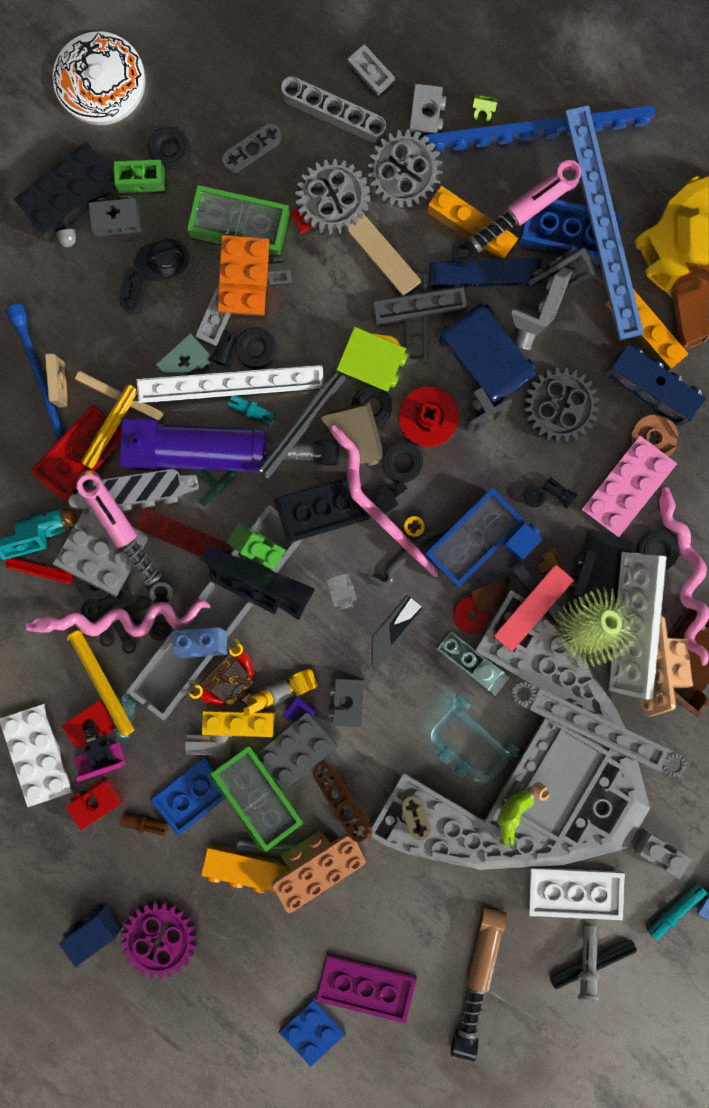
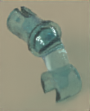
[116,693,137,744]

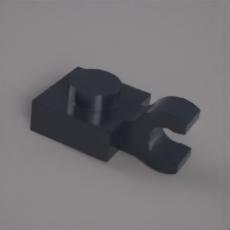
[369,481,408,514]
[85,726,116,770]

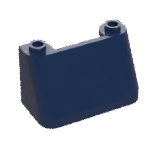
[435,303,537,407]

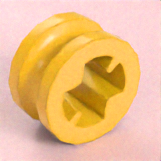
[404,516,425,537]

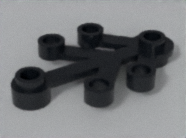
[81,589,169,654]

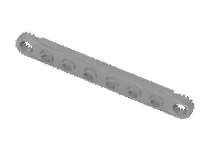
[511,681,687,777]

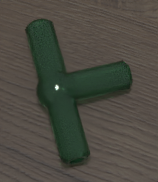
[199,470,236,507]

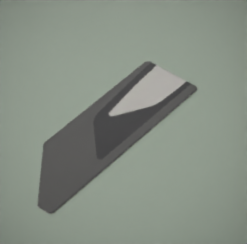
[372,596,425,668]

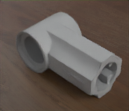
[185,734,232,758]

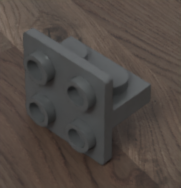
[466,388,513,432]

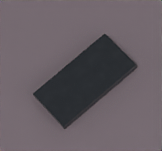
[273,478,371,544]

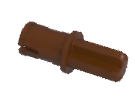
[120,812,168,836]

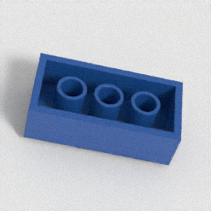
[518,199,623,266]

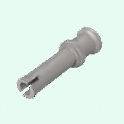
[577,926,600,1001]

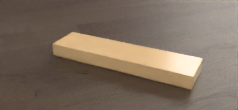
[345,215,421,296]
[75,371,165,423]

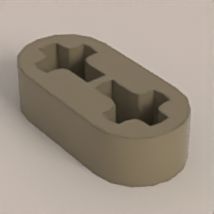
[402,794,430,840]

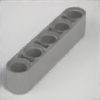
[281,77,386,143]

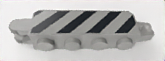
[68,469,199,516]

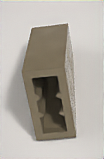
[321,401,384,466]

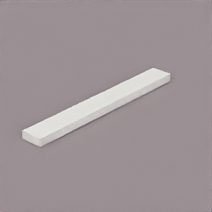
[136,365,324,403]

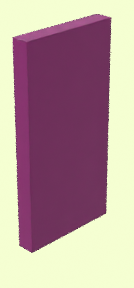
[315,953,417,1024]

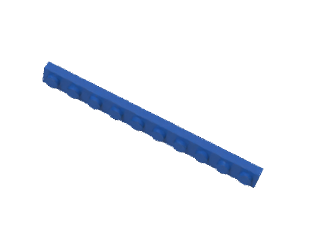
[425,105,655,152]

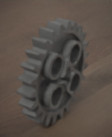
[524,368,600,443]

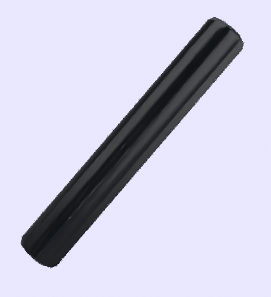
[550,940,637,990]

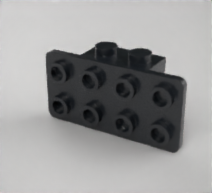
[563,530,634,620]

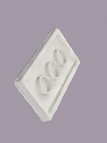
[0,704,73,807]
[528,867,625,920]

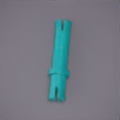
[647,883,708,942]

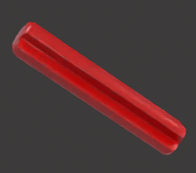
[5,557,74,584]

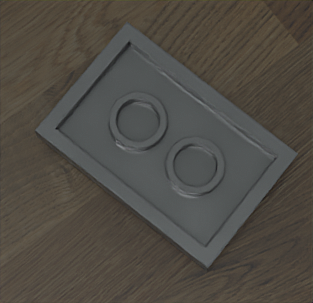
[255,711,337,791]

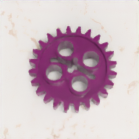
[120,900,197,979]

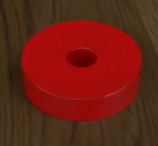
[453,597,491,634]

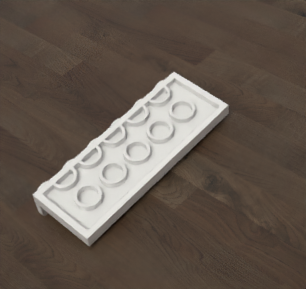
[609,552,666,699]

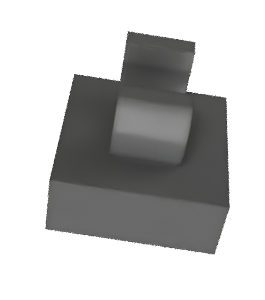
[268,255,292,285]

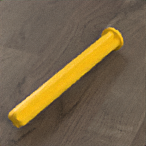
[66,630,134,737]

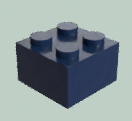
[59,905,122,968]

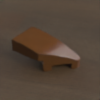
[470,577,510,613]

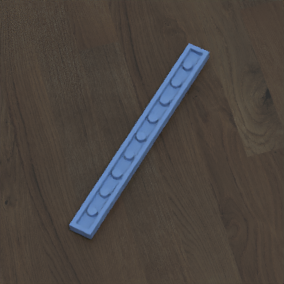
[564,105,644,340]

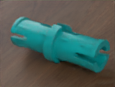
[228,395,276,426]

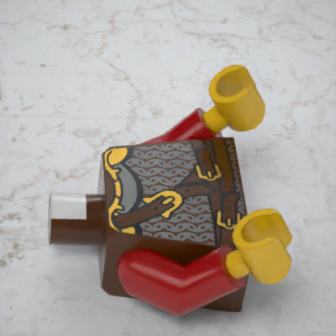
[186,639,255,707]

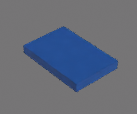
[150,756,224,836]

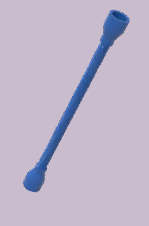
[5,304,88,495]

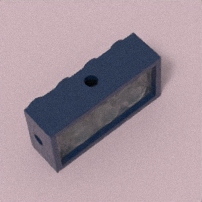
[604,344,706,427]

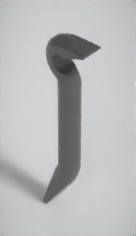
[368,528,448,588]

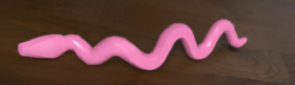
[330,424,438,577]
[659,487,709,666]
[25,600,210,637]

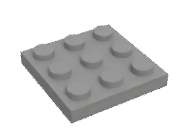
[53,508,149,597]

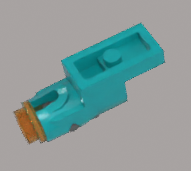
[0,507,76,560]

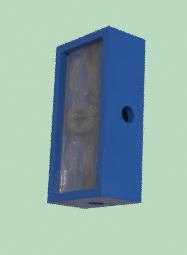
[424,488,525,587]

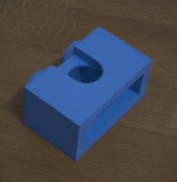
[501,523,542,561]

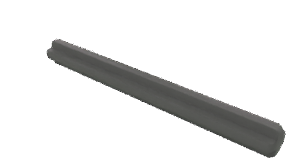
[259,370,346,478]

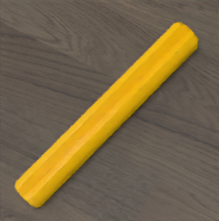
[81,384,138,468]

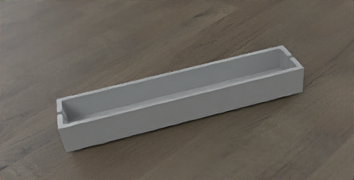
[126,505,303,721]

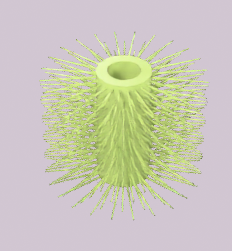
[552,588,640,668]

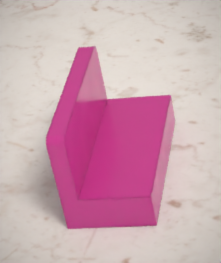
[73,742,126,782]

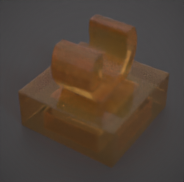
[536,547,565,574]

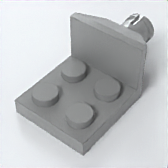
[511,267,573,350]

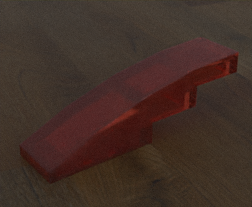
[135,508,230,556]

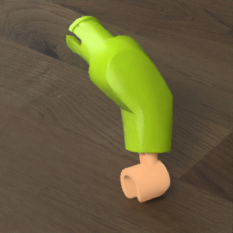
[497,782,550,846]

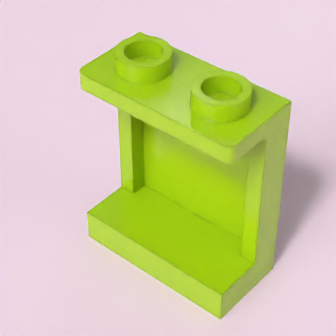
[337,326,408,392]

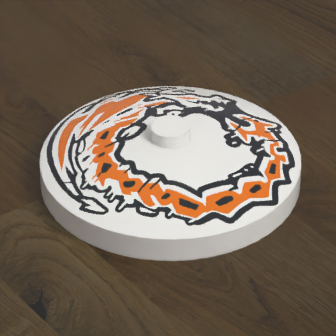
[53,32,145,125]

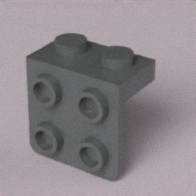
[528,248,598,291]

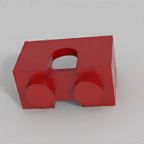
[61,699,116,749]
[66,778,124,831]

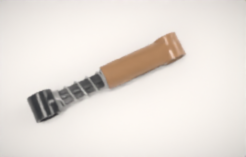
[450,907,507,1062]

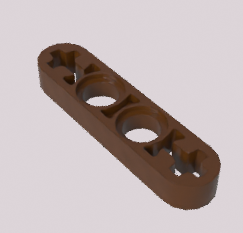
[313,762,372,842]

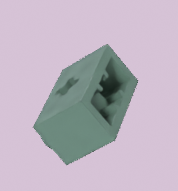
[156,333,211,377]

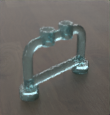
[431,693,523,783]

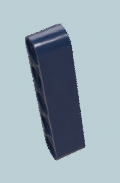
[429,258,542,289]

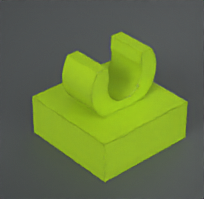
[473,94,497,121]

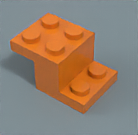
[218,235,269,316]

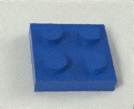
[279,998,345,1067]

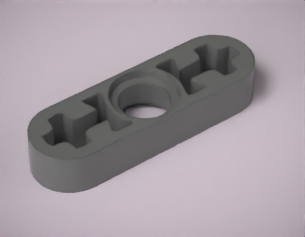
[222,123,282,173]

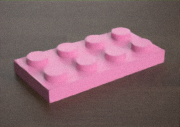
[581,435,677,537]

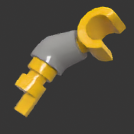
[243,668,318,716]

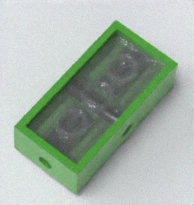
[187,185,290,256]
[208,746,303,852]

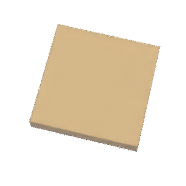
[45,354,68,408]

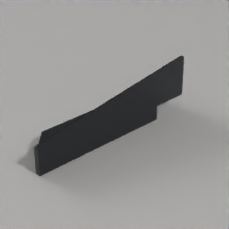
[200,546,315,620]

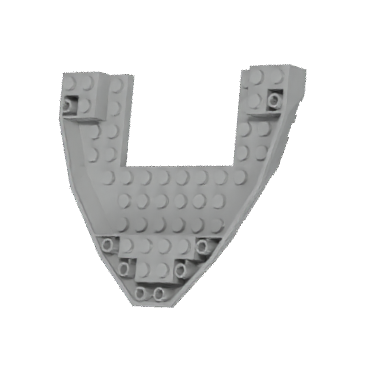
[371,590,650,870]

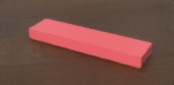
[494,565,574,652]

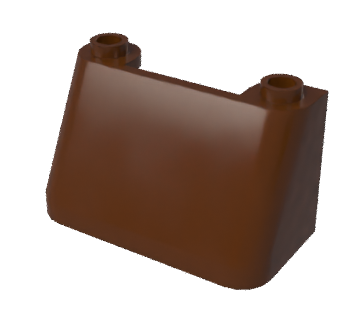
[667,607,709,718]

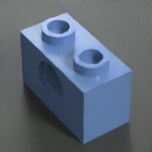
[172,627,227,658]

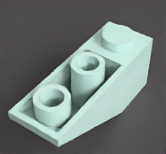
[437,631,510,696]

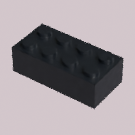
[14,141,117,242]

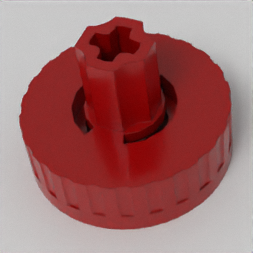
[398,387,459,448]

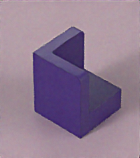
[283,696,316,722]

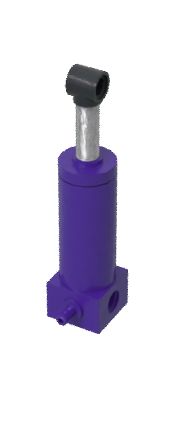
[120,419,340,472]

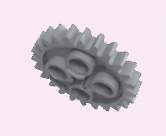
[368,130,443,208]
[295,159,370,234]

